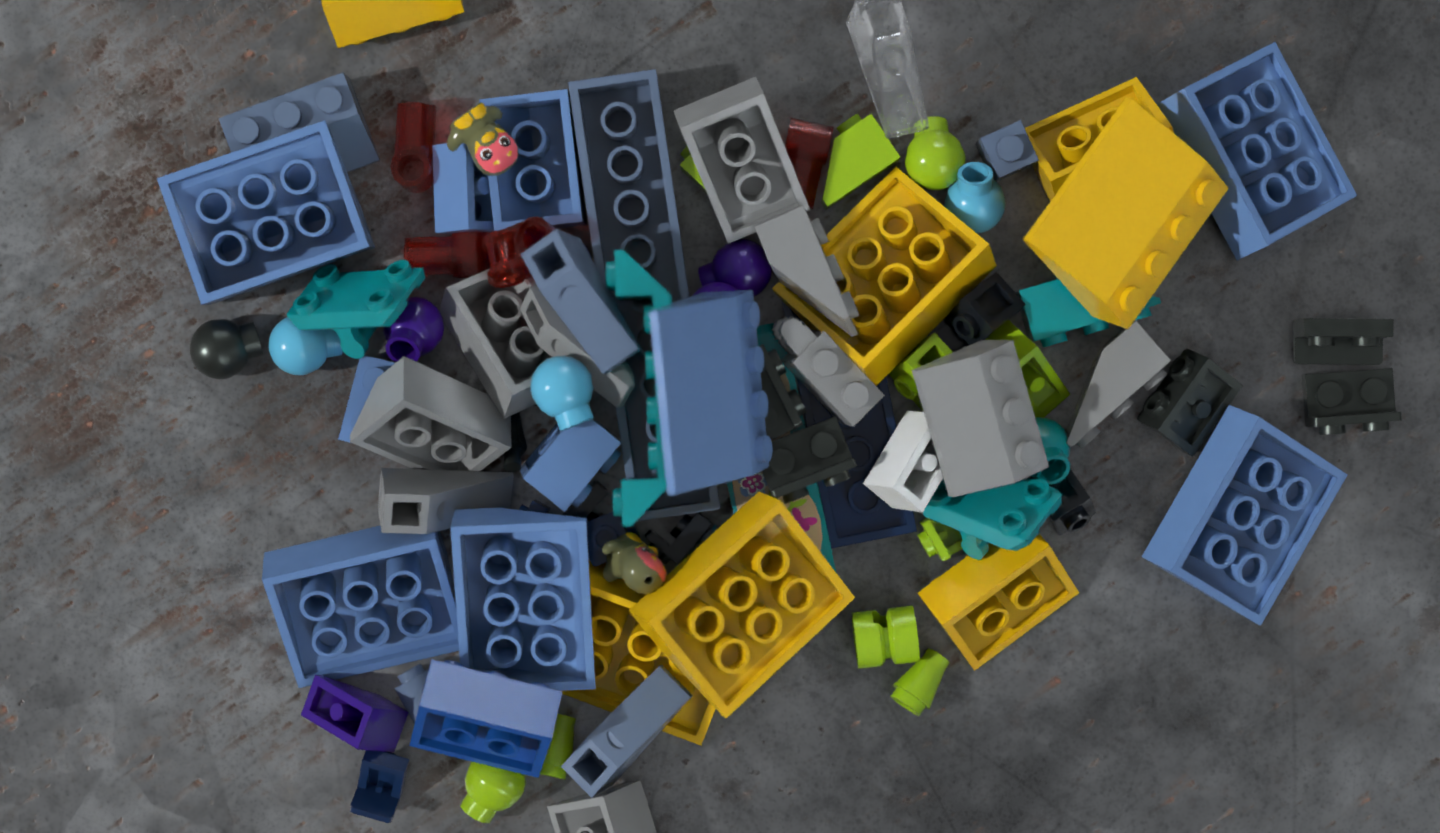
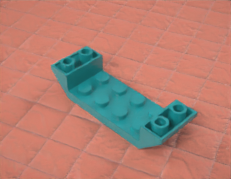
[606,250,673,526]

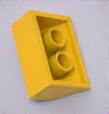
[321,0,465,48]
[1025,77,1174,201]
[918,533,1079,671]

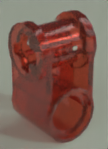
[481,216,558,288]

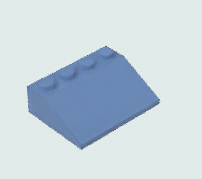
[1157,42,1357,260]
[157,120,375,305]
[649,290,773,495]
[1142,405,1348,626]
[450,508,596,691]
[262,526,459,688]

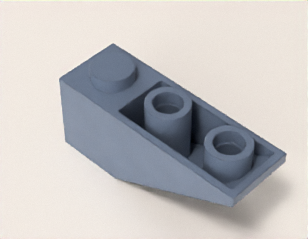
[521,229,641,375]
[561,665,693,798]

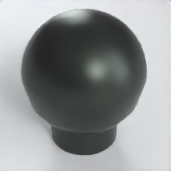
[189,319,264,380]

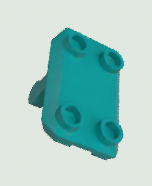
[287,260,425,359]
[923,478,1062,560]

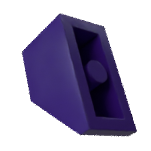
[301,675,409,752]

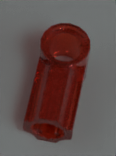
[390,102,437,193]
[785,117,834,210]
[404,232,492,278]

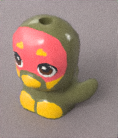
[447,102,518,176]
[602,532,667,594]

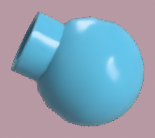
[944,162,1006,234]
[269,317,342,375]
[531,356,594,431]

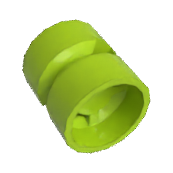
[851,605,920,669]

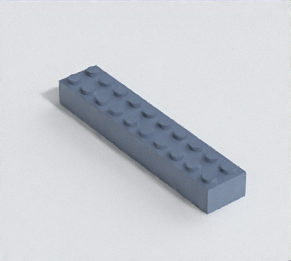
[568,69,721,521]

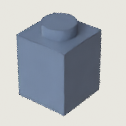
[975,120,1039,182]

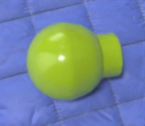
[905,116,966,190]
[460,762,526,824]

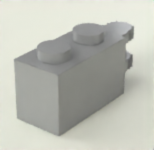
[771,316,885,427]

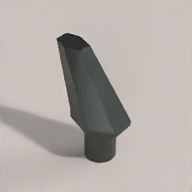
[503,412,527,472]

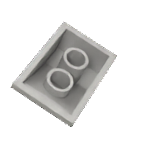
[674,77,810,244]

